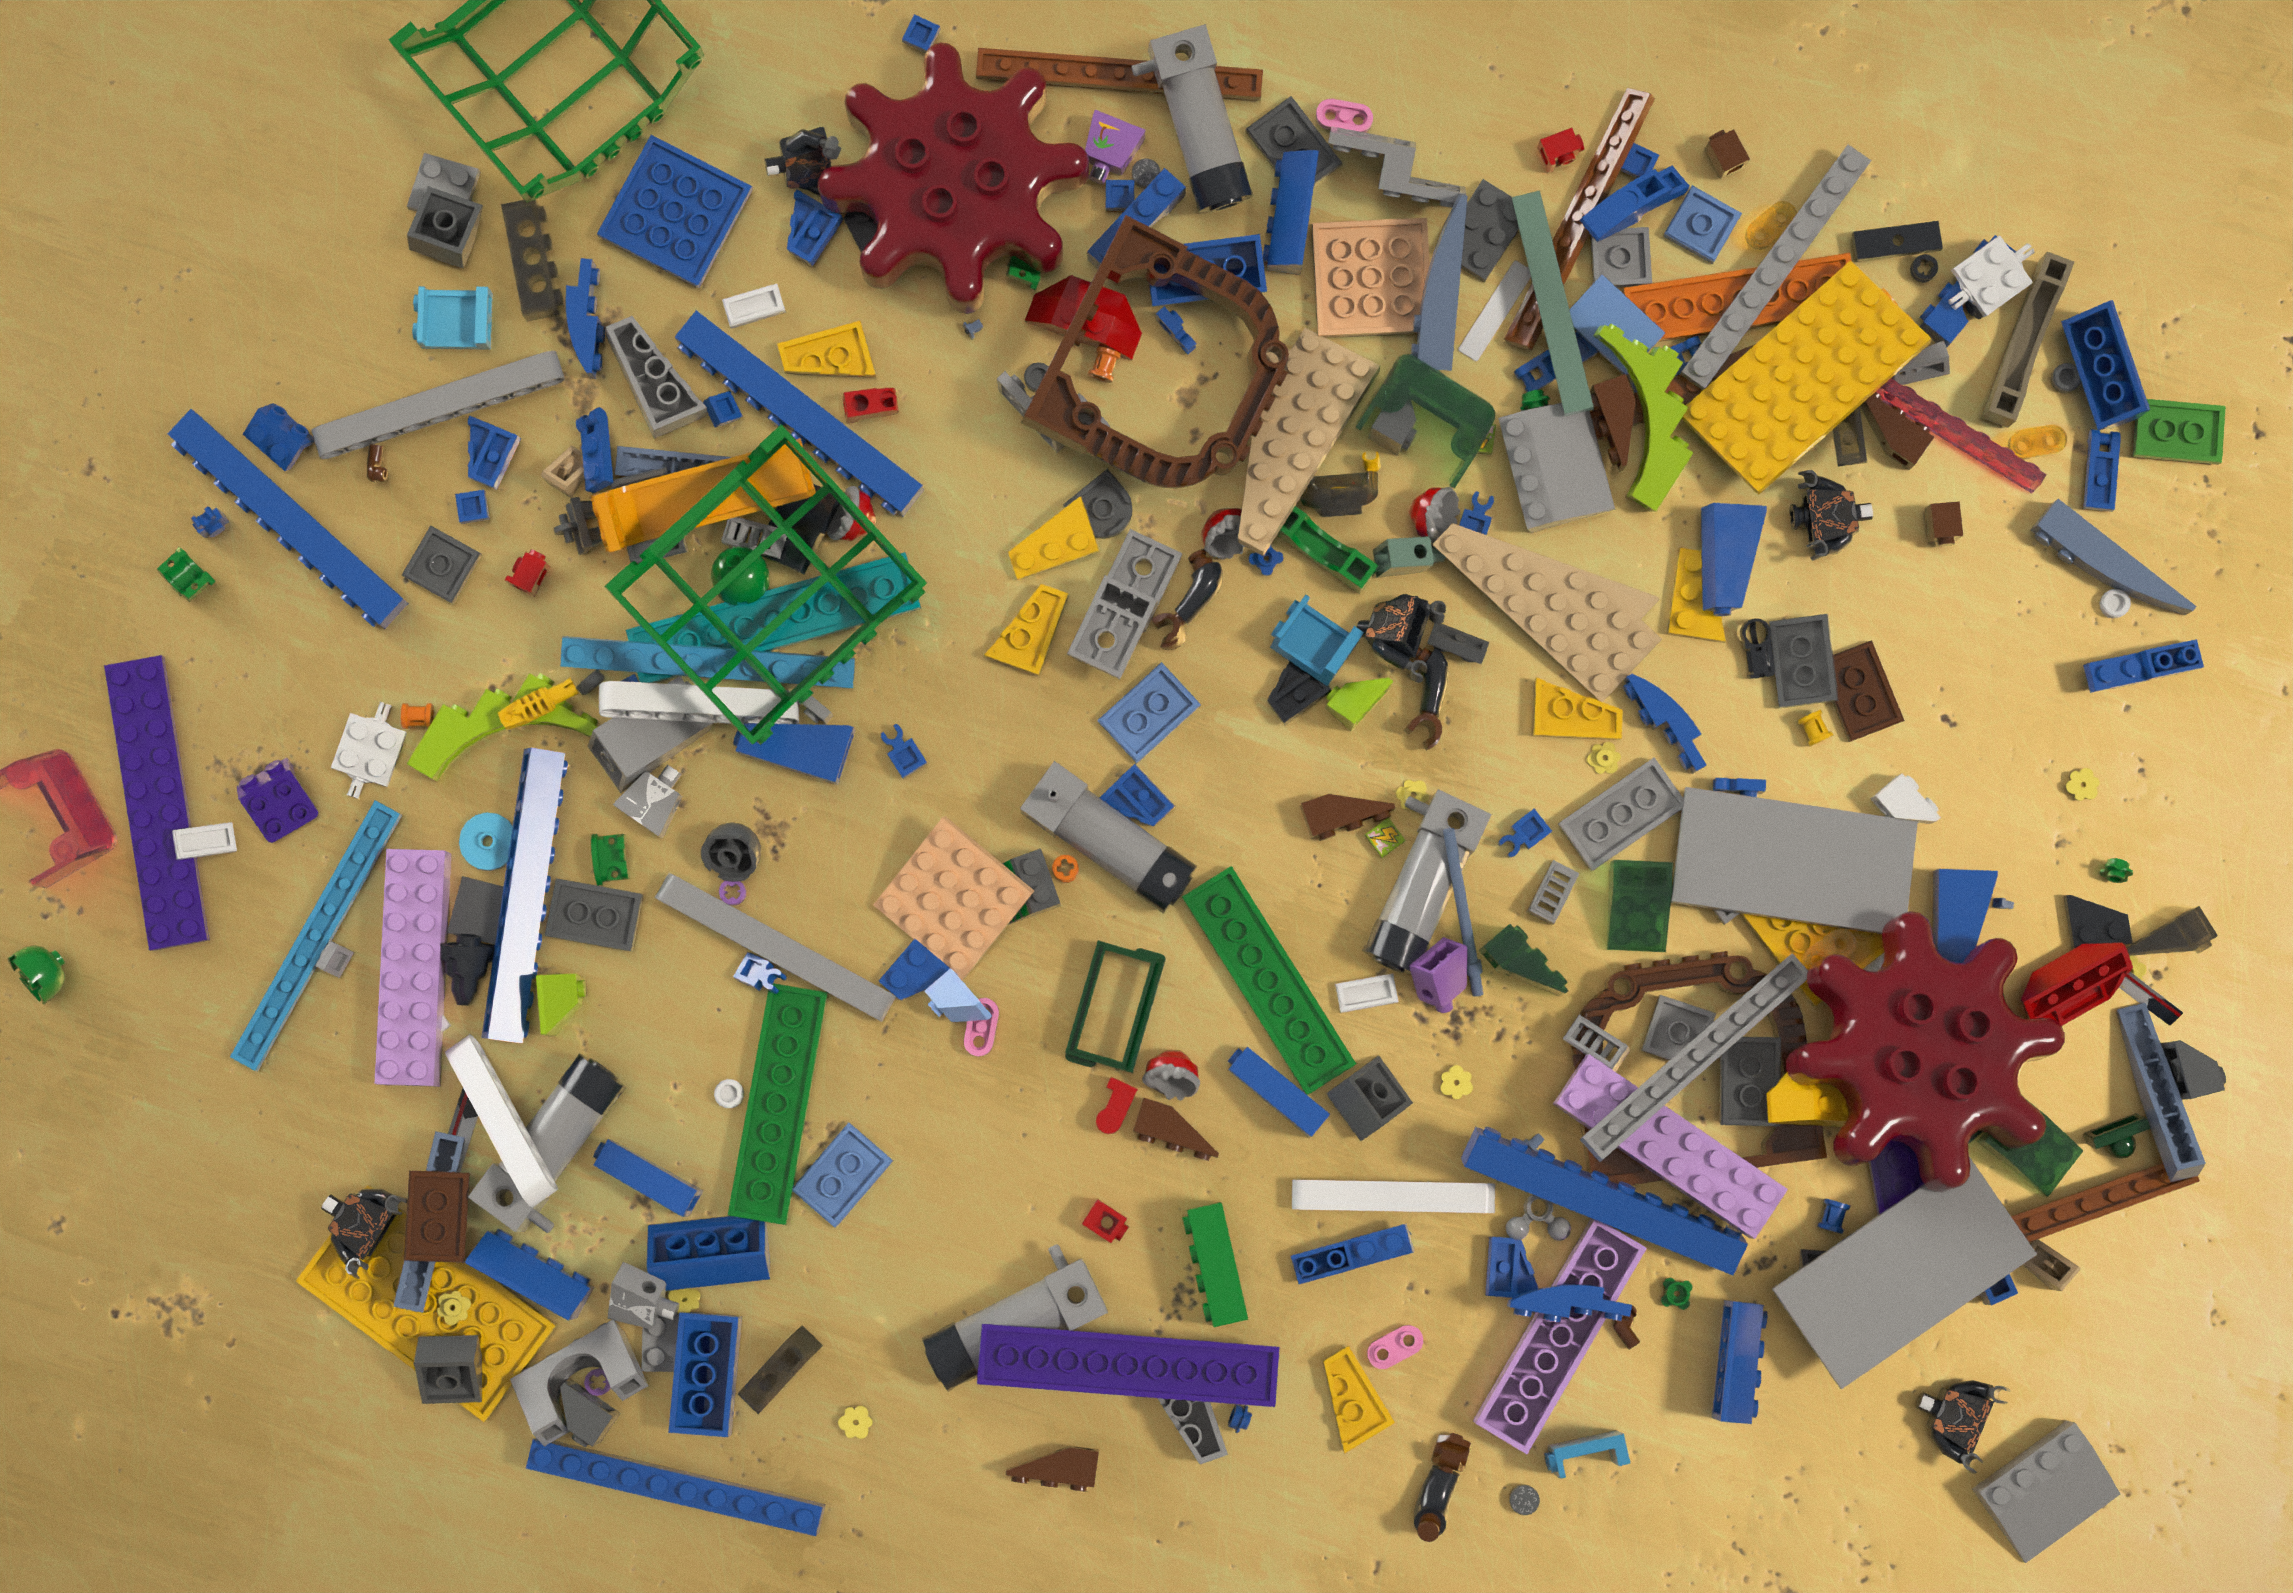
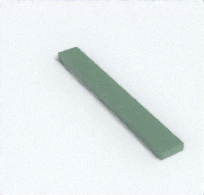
[1512,190,1593,416]

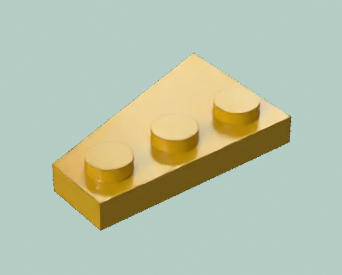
[777,321,876,377]
[1008,496,1100,580]
[1667,548,1726,643]
[984,584,1068,676]
[1533,677,1623,740]
[1323,1346,1395,1454]

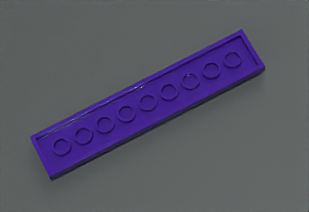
[104,655,210,951]
[977,1324,1280,1407]

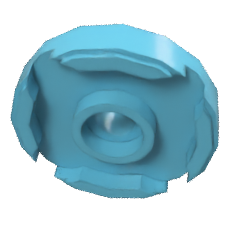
[459,812,513,871]

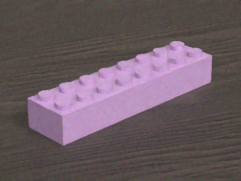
[375,849,451,1087]
[1553,1054,1788,1239]
[1473,1218,1647,1454]

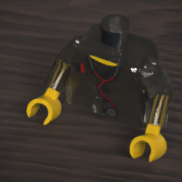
[1300,451,1381,517]

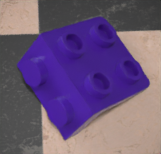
[236,757,318,843]

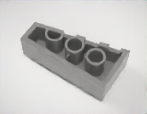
[605,316,707,439]
[1157,1339,1228,1464]

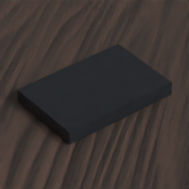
[757,484,840,575]

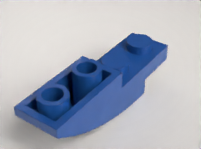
[1580,165,1690,242]
[566,258,606,379]
[2083,639,2204,693]
[1623,674,1706,774]
[1291,1223,1415,1284]
[1507,1284,1632,1322]

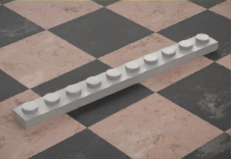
[1680,144,1871,390]
[1580,953,1808,1162]

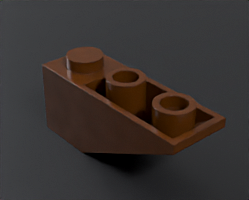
[1590,374,1636,472]
[1860,392,1934,470]
[1300,794,1396,841]
[1133,1098,1219,1161]
[1006,1446,1099,1492]

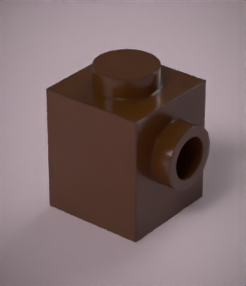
[1704,129,1750,179]
[1925,501,1963,547]

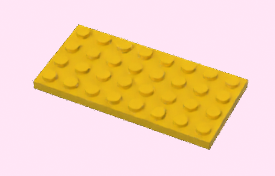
[1682,261,1932,495]
[296,1185,557,1422]

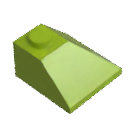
[1325,678,1393,731]
[536,974,586,1037]

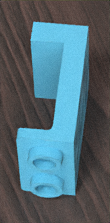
[412,286,493,350]

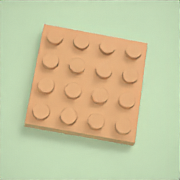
[1312,218,1430,338]
[874,816,1034,980]

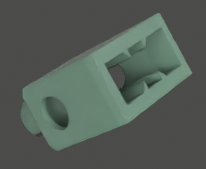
[1373,537,1446,578]

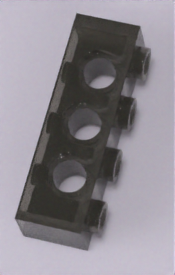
[501,200,564,322]

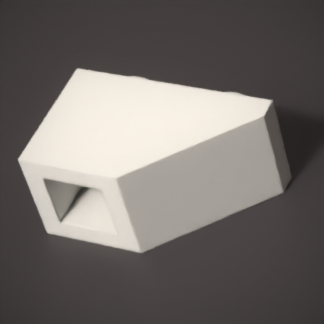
[1871,773,1941,824]

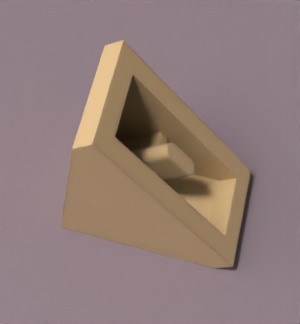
[541,445,584,498]
[2023,1239,2081,1291]

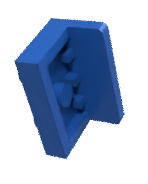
[243,403,314,471]

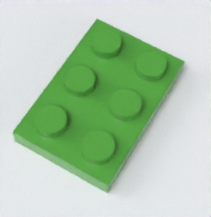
[2133,399,2226,465]

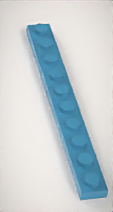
[560,636,855,688]
[230,800,402,1071]

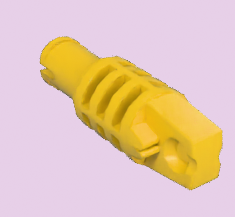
[498,677,579,730]

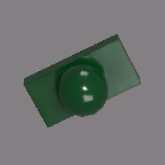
[2083,1113,2151,1159]

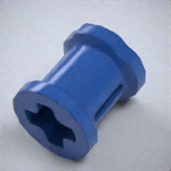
[1817,1198,1850,1234]

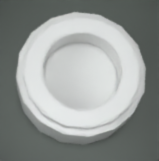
[2099,589,2131,619]
[714,1079,744,1108]

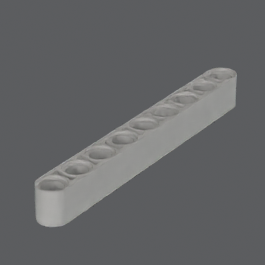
[311,351,565,459]
[655,873,896,1022]

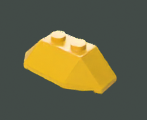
[1766,1072,1848,1127]

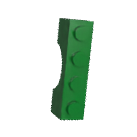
[1277,506,1379,594]

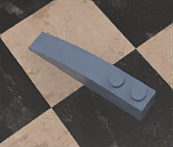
[1411,194,1468,371]
[615,446,730,476]
[2031,499,2197,615]
[2116,1003,2206,1182]
[393,1131,465,1313]

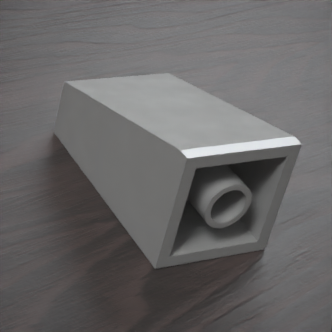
[588,676,713,793]

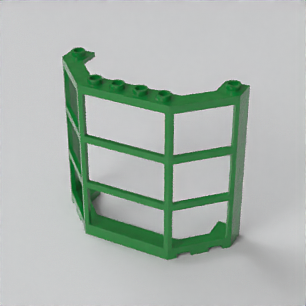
[388,0,705,203]
[604,424,927,745]

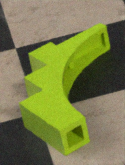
[1593,324,1693,512]
[407,673,598,781]

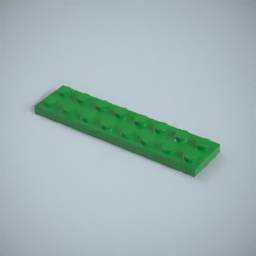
[1182,866,1356,1095]
[728,983,828,1225]

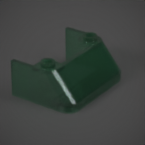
[1356,354,1495,489]

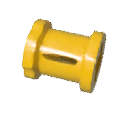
[1797,709,1834,747]

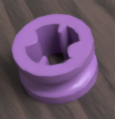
[719,881,746,906]
[584,1368,611,1396]

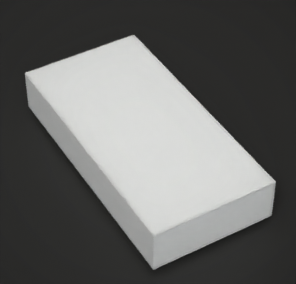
[722,283,786,329]
[172,822,237,860]
[1335,973,1398,1013]

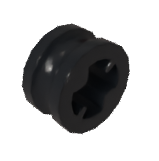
[1910,254,1938,283]
[1789,503,1809,530]

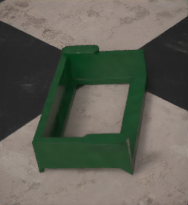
[1065,940,1166,1074]

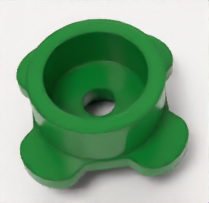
[1520,390,1550,411]
[2100,858,2134,883]
[1661,1278,1693,1310]

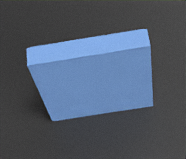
[1663,185,1742,264]

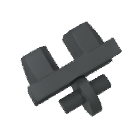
[553,497,603,555]

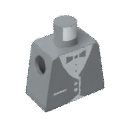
[613,764,683,838]
[608,1262,679,1329]

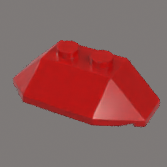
[1025,275,1142,361]
[2021,943,2133,1026]

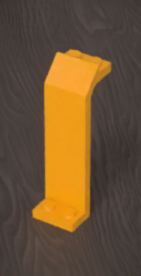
[590,438,816,552]

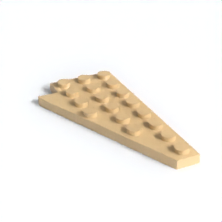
[1238,328,1380,556]
[1432,523,1662,702]

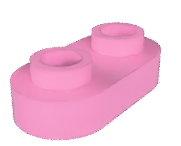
[1316,99,1373,133]
[964,998,999,1057]
[1367,1325,1423,1369]

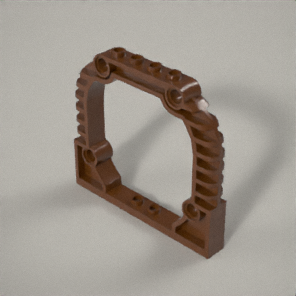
[1021,215,1289,489]
[1571,951,1827,1185]

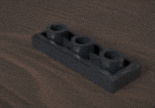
[1852,221,1943,262]

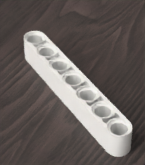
[599,681,799,724]
[445,1034,558,1208]
[1292,1180,1495,1213]

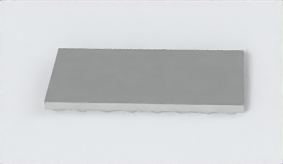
[1670,787,1918,934]
[1772,1157,2037,1389]

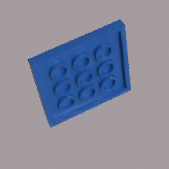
[597,135,753,288]

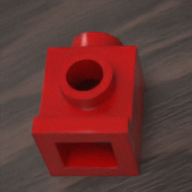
[1537,127,1585,173]
[505,549,551,597]
[1082,1199,1129,1243]

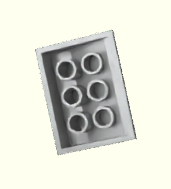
[1498,403,1616,533]
[1972,1420,2121,1563]

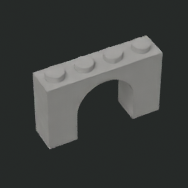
[510,1319,648,1446]

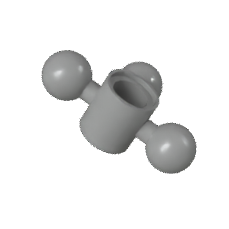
[1506,1195,1571,1241]

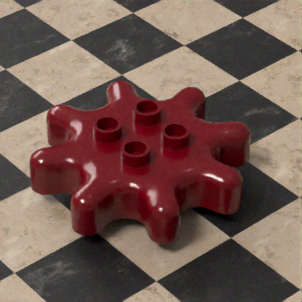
[818,42,1089,314]
[1786,911,2065,1193]

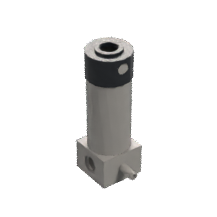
[1131,24,1253,213]
[1020,761,1197,914]
[1362,789,1492,975]
[468,1053,626,1233]
[922,1244,1108,1391]

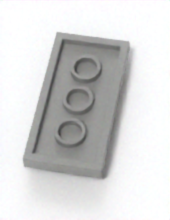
[1558,757,1683,872]

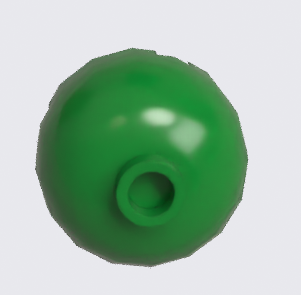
[711,546,770,605]
[7,945,65,1004]

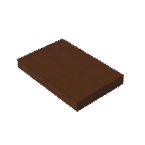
[1833,640,1905,742]
[404,1170,470,1263]

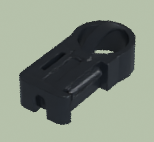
[1740,618,1775,679]

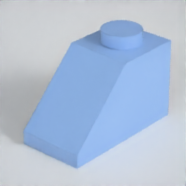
[925,968,992,1022]

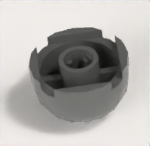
[701,822,761,882]

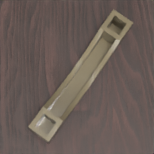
[1981,252,2074,428]

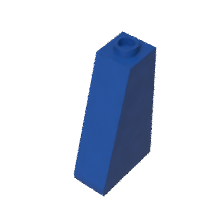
[1701,503,1767,616]
[733,723,856,785]
[1932,869,1998,963]
[1228,1047,1330,1138]
[593,1139,704,1217]

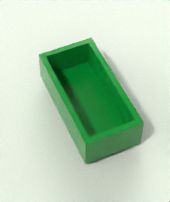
[1182,1202,1249,1327]

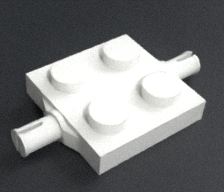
[1948,236,2035,317]
[331,702,407,799]

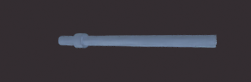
[1443,828,1484,997]

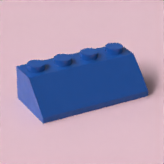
[1263,150,1319,275]
[1149,234,1267,307]
[2061,300,2150,430]
[647,1216,770,1291]
[464,1228,595,1321]
[1712,1300,1768,1424]
[668,1312,742,1437]

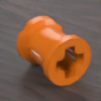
[1088,346,1121,383]
[401,703,435,729]
[1052,855,1079,883]

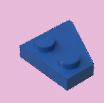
[787,189,844,266]
[468,416,521,490]
[1099,764,1175,826]
[879,939,958,1001]
[1485,1236,1539,1298]

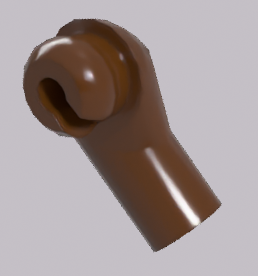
[367,444,388,483]
[1613,1305,1640,1350]

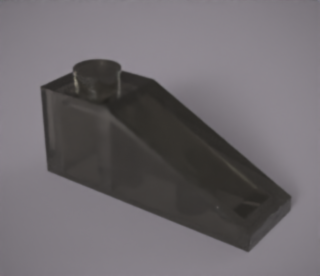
[1832,406,1867,467]
[2126,906,2218,957]
[738,1325,823,1414]

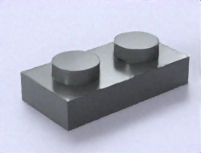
[1427,623,1489,664]

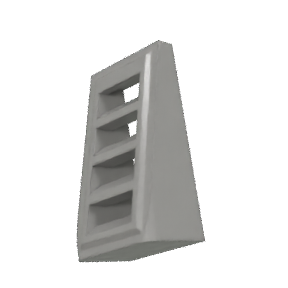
[1891,341,1950,387]
[721,517,787,559]
[1527,860,1579,925]
[1563,1015,1630,1072]

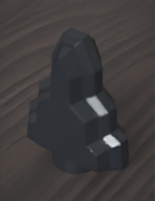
[440,934,495,1006]

